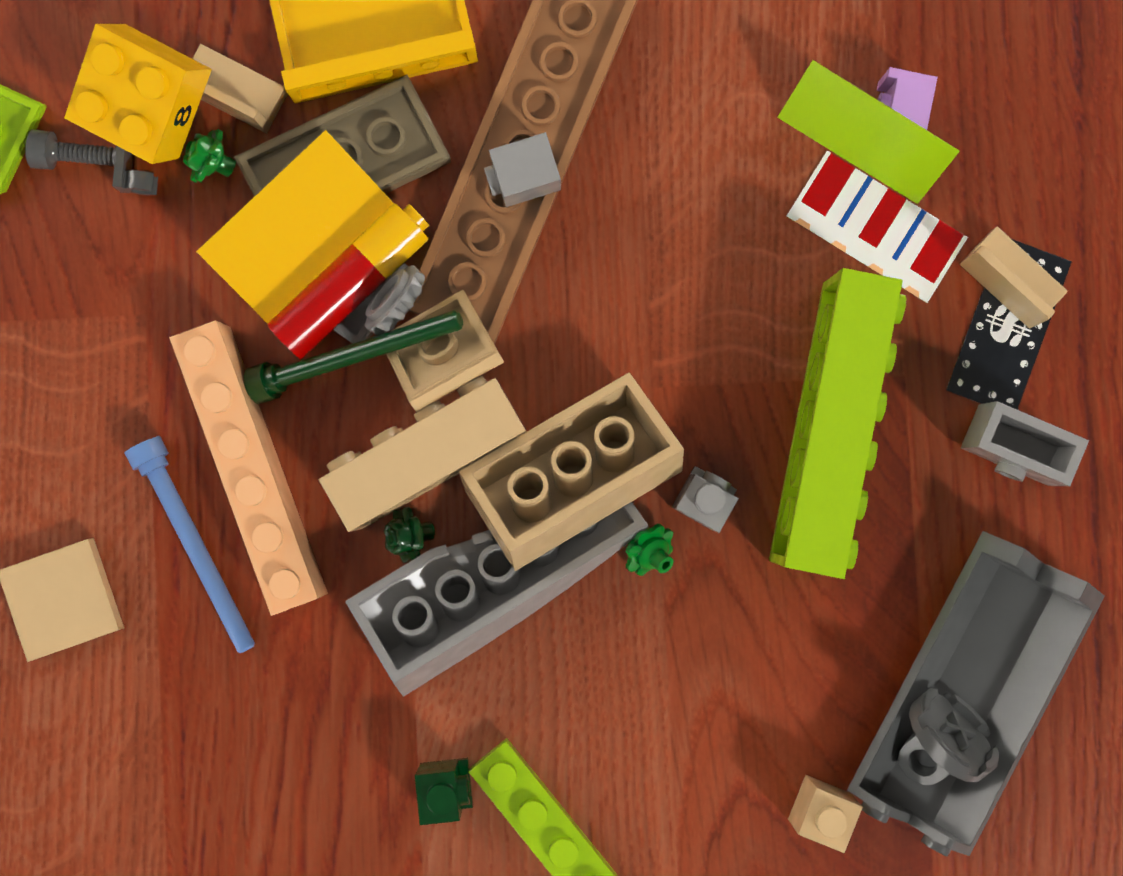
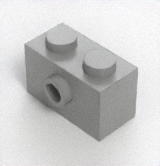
[961,401,1089,486]

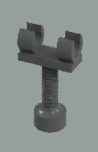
[25,129,158,195]

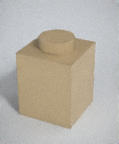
[788,775,863,853]

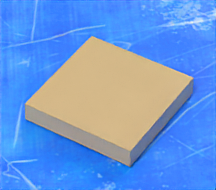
[387,290,504,412]
[0,538,124,662]

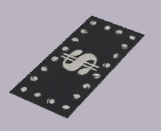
[946,239,1072,410]

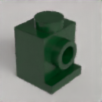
[415,758,473,825]

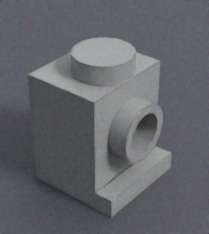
[671,466,739,533]

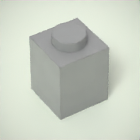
[484,132,561,207]

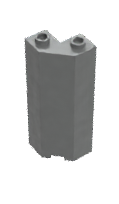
[847,531,1105,857]

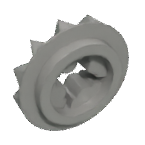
[365,265,425,335]

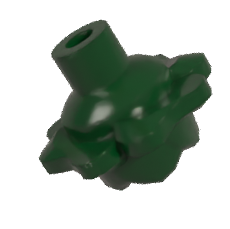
[383,507,435,563]

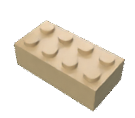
[459,372,684,571]
[318,376,527,532]

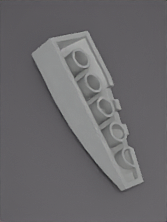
[345,502,648,697]

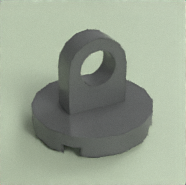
[898,688,999,785]

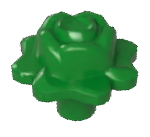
[183,129,236,183]
[625,523,674,576]

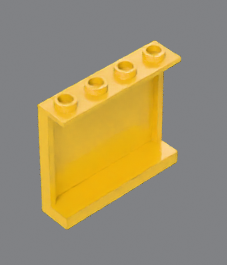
[269,0,478,104]

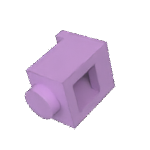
[877,67,938,130]

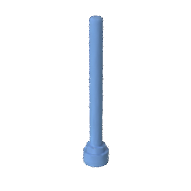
[124,436,255,653]

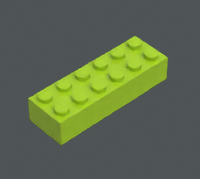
[769,268,906,579]

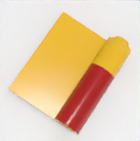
[196,130,429,360]

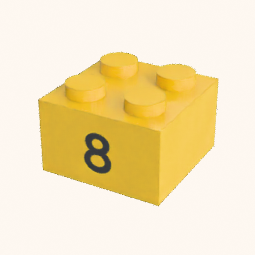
[64,24,212,164]

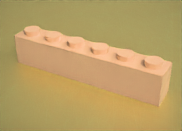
[169,320,328,616]

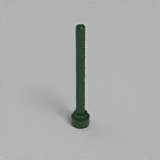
[244,310,463,404]

